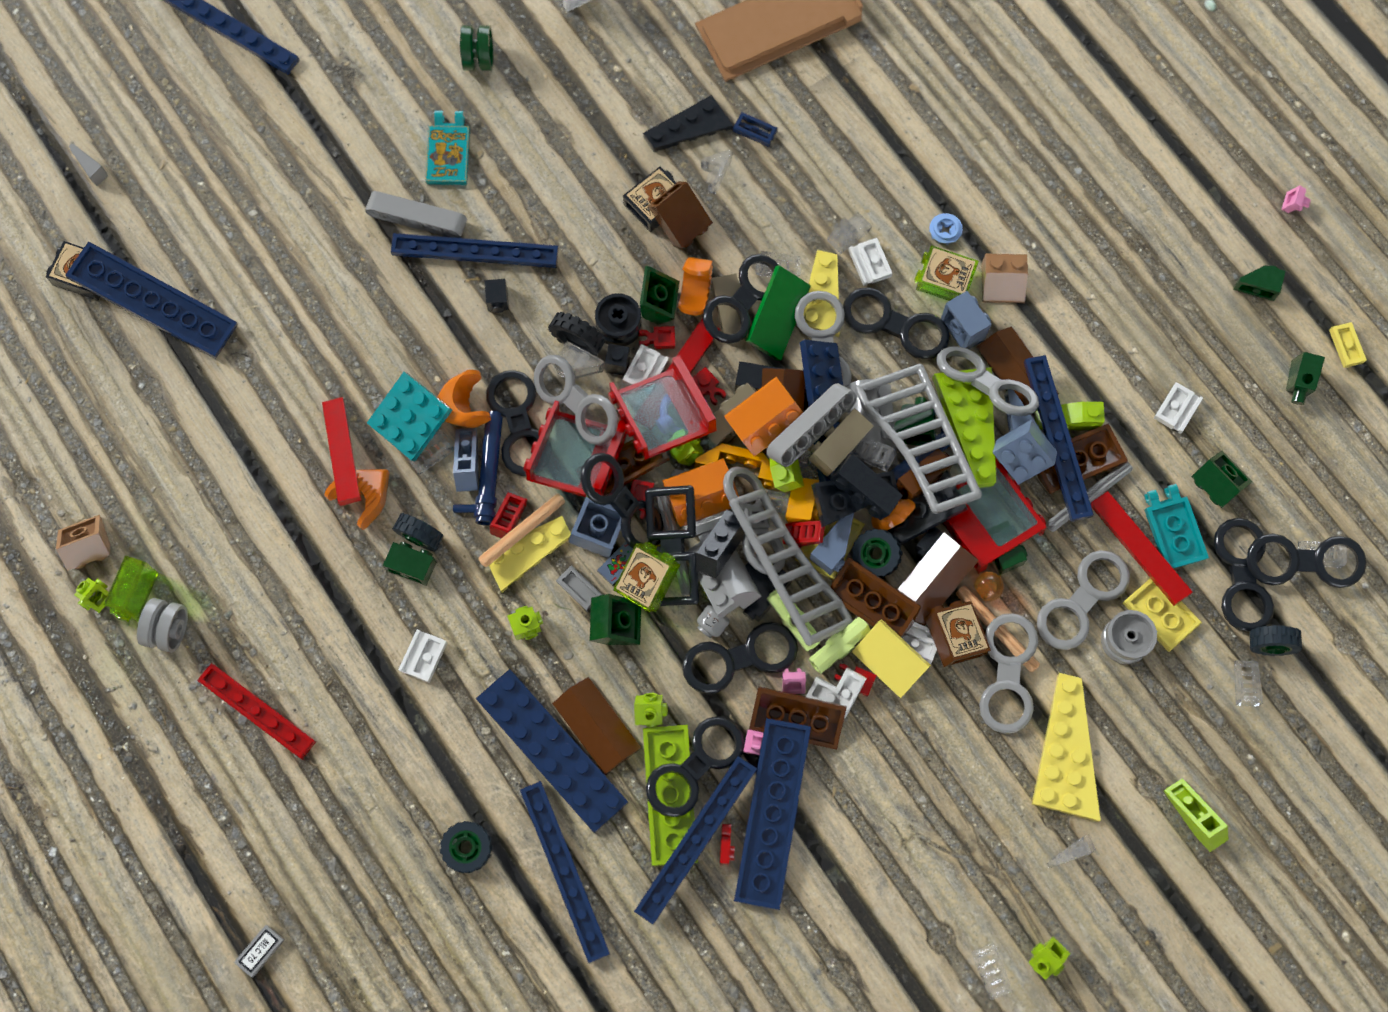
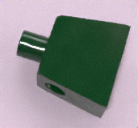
[1286,352,1325,405]
[893,397,937,445]

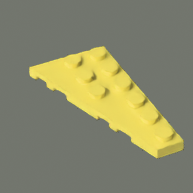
[1032,673,1101,822]

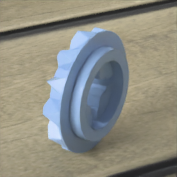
[929,213,963,245]

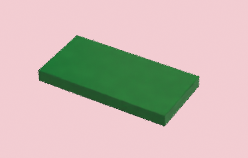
[745,265,811,360]

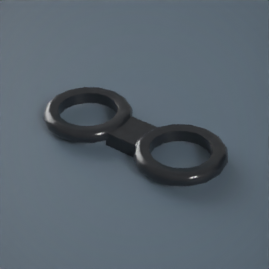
[703,254,779,344]
[843,287,950,360]
[486,370,552,477]
[580,453,664,552]
[1214,518,1274,632]
[1246,533,1367,588]
[682,622,798,694]
[646,716,744,818]

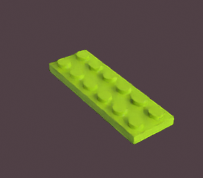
[643,725,698,866]

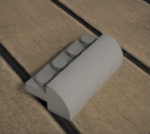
[846,379,898,469]
[686,530,761,619]

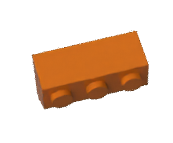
[724,377,803,457]
[662,459,739,527]

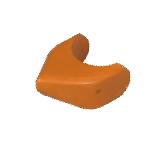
[678,257,713,316]
[437,369,491,428]
[324,469,389,530]

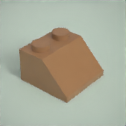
[981,254,1028,303]
[56,514,111,571]

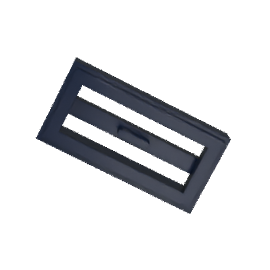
[733,112,778,147]

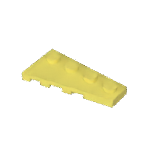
[798,250,840,337]
[489,516,571,593]

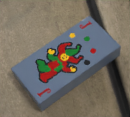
[597,542,635,586]

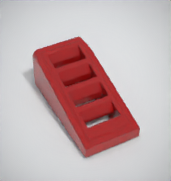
[490,492,528,538]
[782,521,825,547]

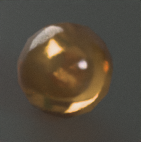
[973,571,1004,602]

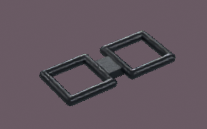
[645,485,699,607]

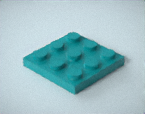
[367,372,452,462]

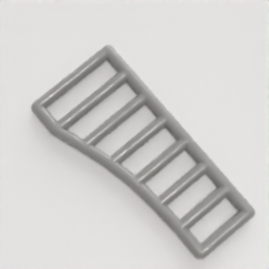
[855,364,982,514]
[729,489,853,646]

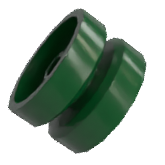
[460,25,494,71]

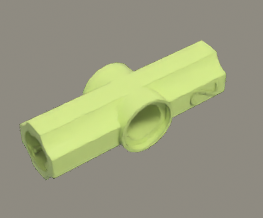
[766,590,820,651]
[808,617,871,674]

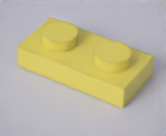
[1329,322,1366,368]

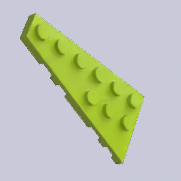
[932,367,996,488]

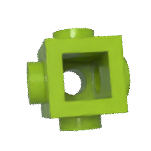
[667,430,705,466]
[74,578,110,613]
[507,606,544,641]
[634,693,668,727]
[1028,937,1070,980]

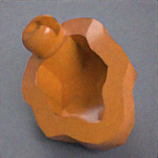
[871,499,916,530]

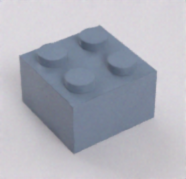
[941,291,991,350]
[993,419,1057,485]
[569,496,621,558]

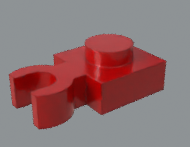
[639,326,675,350]
[692,367,726,406]
[630,479,655,519]
[834,664,877,697]
[720,824,735,866]

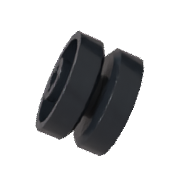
[595,293,642,346]

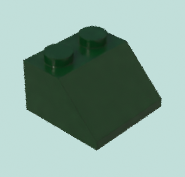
[640,265,680,325]
[1191,451,1253,508]
[590,594,642,645]

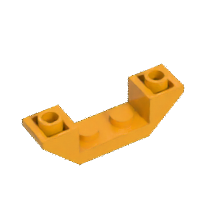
[695,443,775,490]

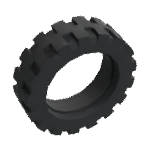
[548,312,605,357]

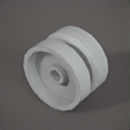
[137,598,188,653]
[1101,610,1157,664]

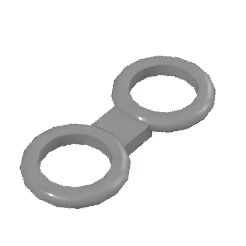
[795,291,852,390]
[937,347,1039,416]
[534,354,618,445]
[723,467,785,575]
[1037,550,1130,650]
[979,613,1038,734]

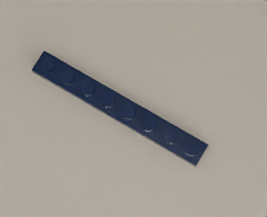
[162,0,300,75]
[391,233,559,268]
[1024,355,1094,522]
[634,756,757,925]
[520,781,610,964]

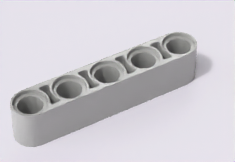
[365,191,467,238]
[767,383,857,467]

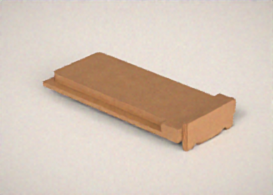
[695,0,863,82]

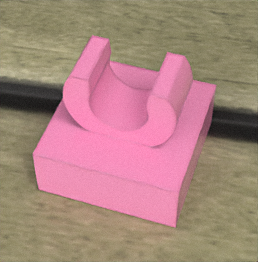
[1282,186,1311,213]
[782,668,806,694]
[743,730,764,756]

